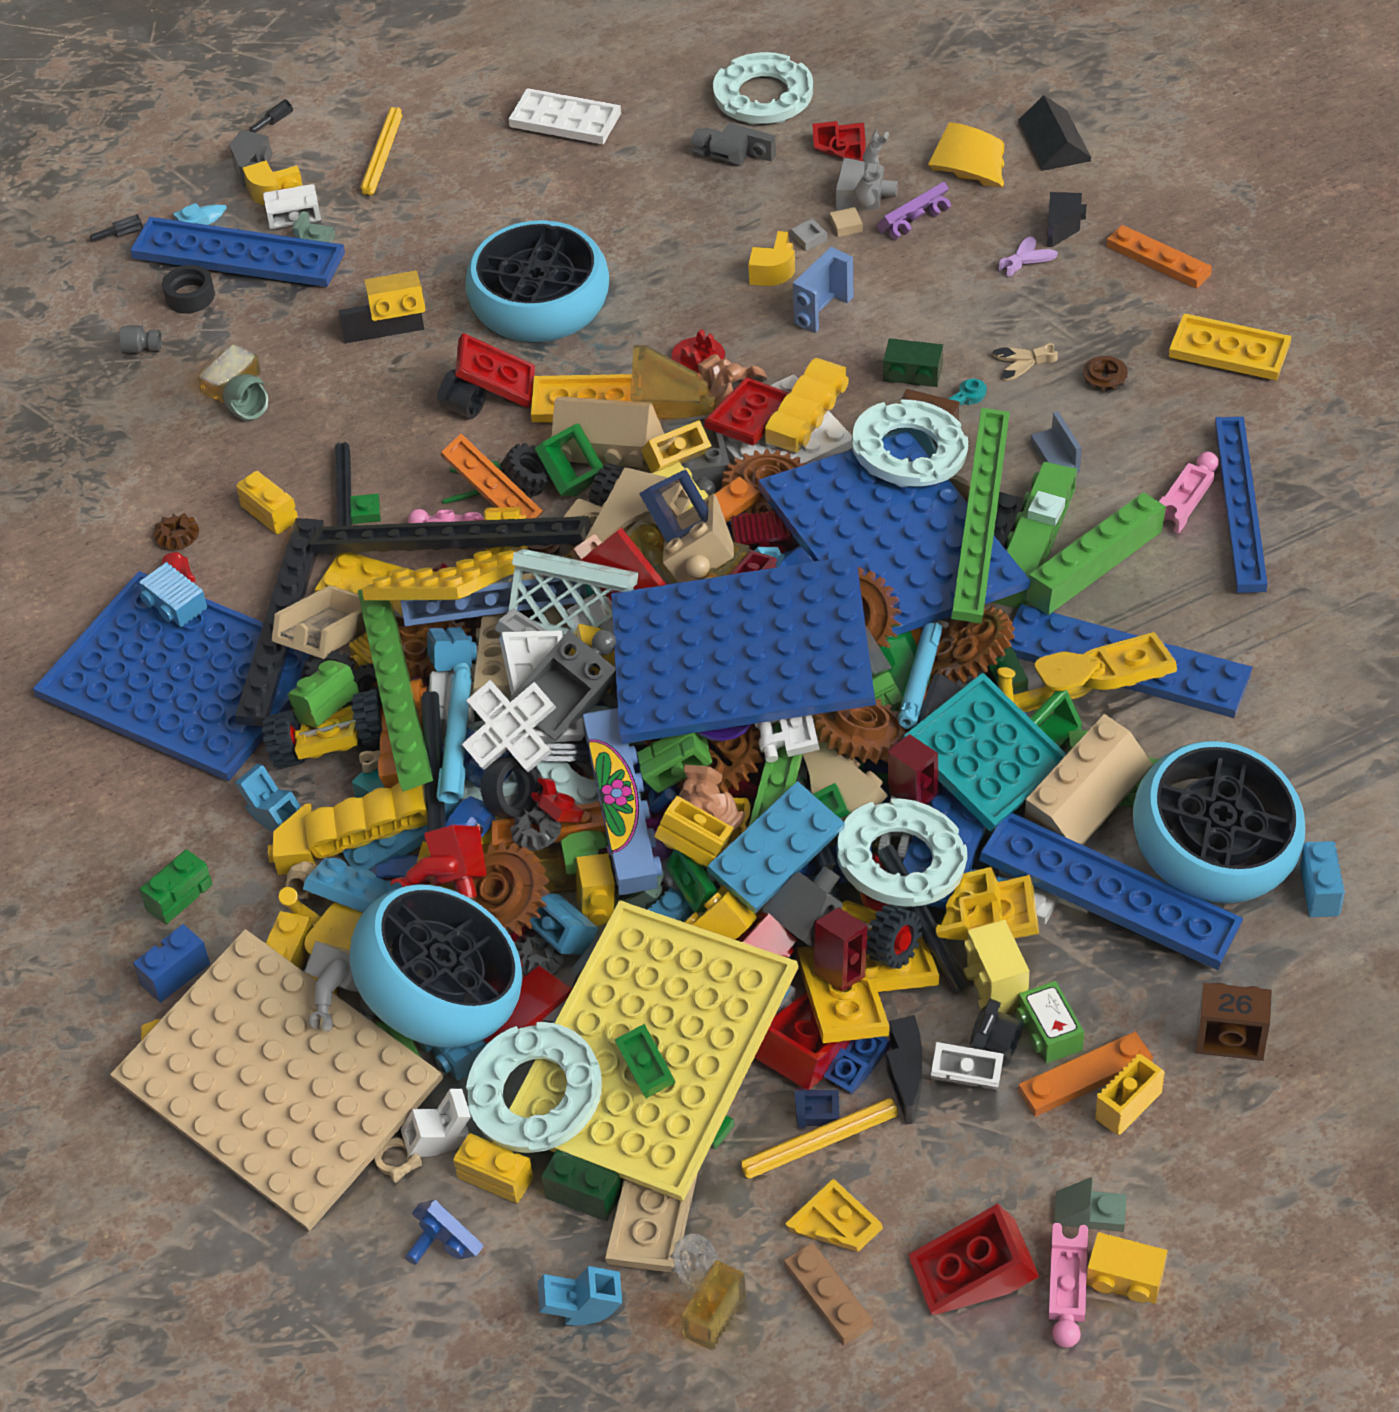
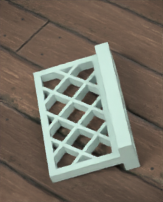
[508,549,638,635]

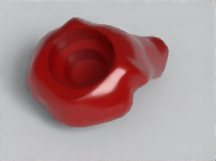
[161,552,196,583]

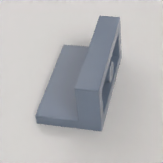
[1031,411,1082,473]

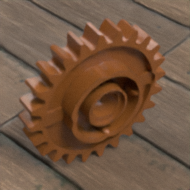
[722,449,807,514]
[858,567,902,649]
[812,699,910,764]
[453,842,550,937]

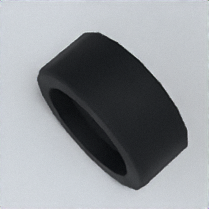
[162,265,215,313]
[480,758,540,817]

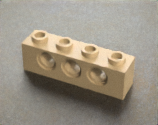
[470,613,511,699]

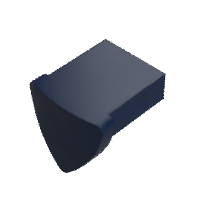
[795,1088,839,1128]

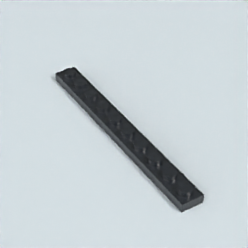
[310,516,591,554]
[235,518,324,727]

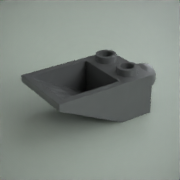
[661,415,730,497]
[508,630,616,741]

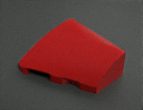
[812,121,866,161]

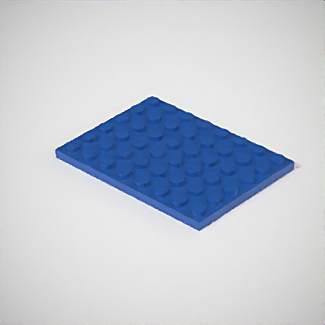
[758,431,1031,639]
[611,555,876,744]
[33,571,311,782]

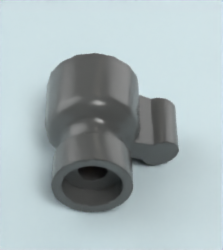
[120,325,162,353]

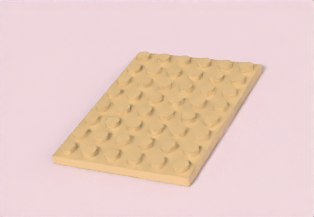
[110,929,443,1232]

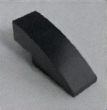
[886,1015,922,1125]

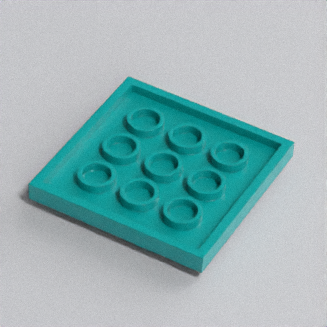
[901,673,1067,831]

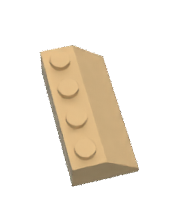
[551,397,664,468]
[1025,714,1153,845]

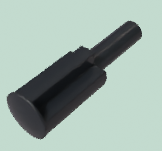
[249,99,293,133]
[90,214,143,242]

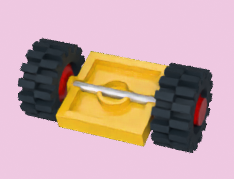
[262,688,383,769]
[806,875,922,969]

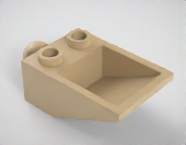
[663,493,734,583]

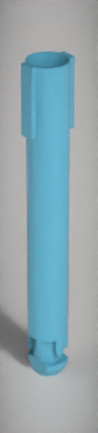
[897,622,942,729]
[437,663,472,804]

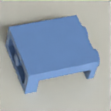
[793,247,854,333]

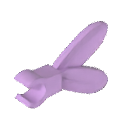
[999,237,1058,276]

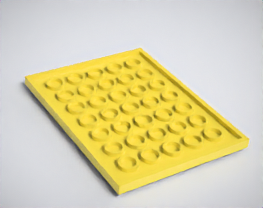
[509,900,798,1201]

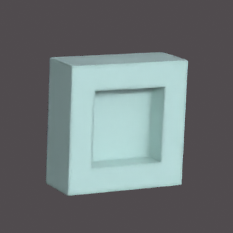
[1028,491,1066,526]

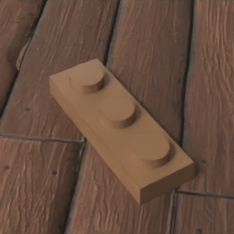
[784,1242,874,1345]

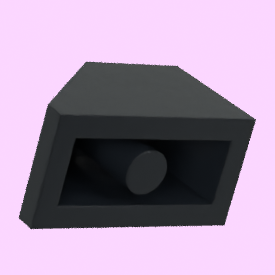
[1047,192,1087,247]

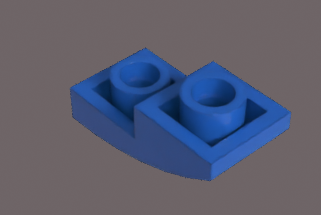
[824,1036,892,1094]

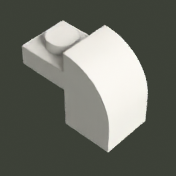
[401,1089,471,1157]

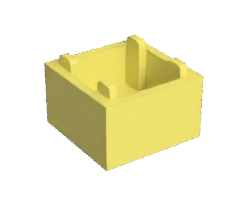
[964,920,1030,1014]

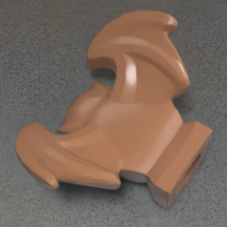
[698,354,767,413]
[679,765,745,832]

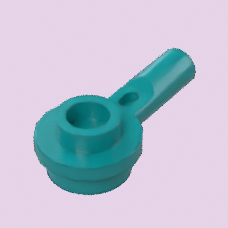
[948,378,987,406]

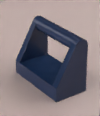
[639,470,708,543]

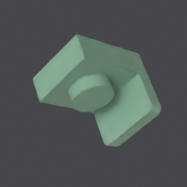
[292,212,336,243]

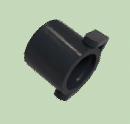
[436,368,486,419]
[969,998,1024,1060]

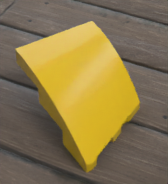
[928,122,1004,187]
[936,867,1039,940]

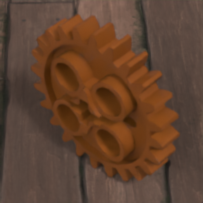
[930,606,1015,684]
[396,616,476,682]
[676,724,764,793]

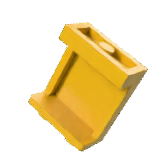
[364,270,426,321]

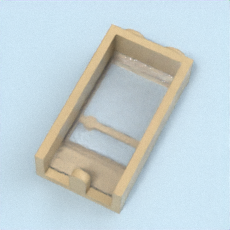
[272,585,367,659]

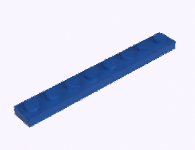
[1215,416,1268,593]

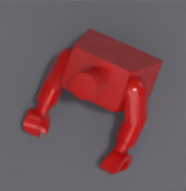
[390,825,487,899]

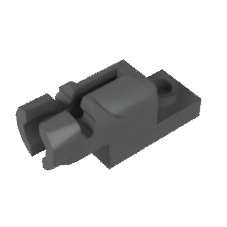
[691,123,776,165]

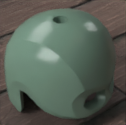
[223,373,268,421]

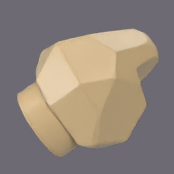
[286,861,319,899]

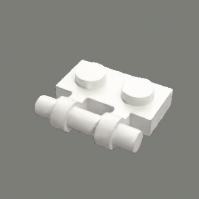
[755,715,820,763]

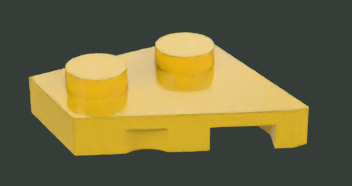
[785,1178,883,1252]

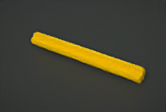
[360,107,402,196]
[741,1098,898,1179]

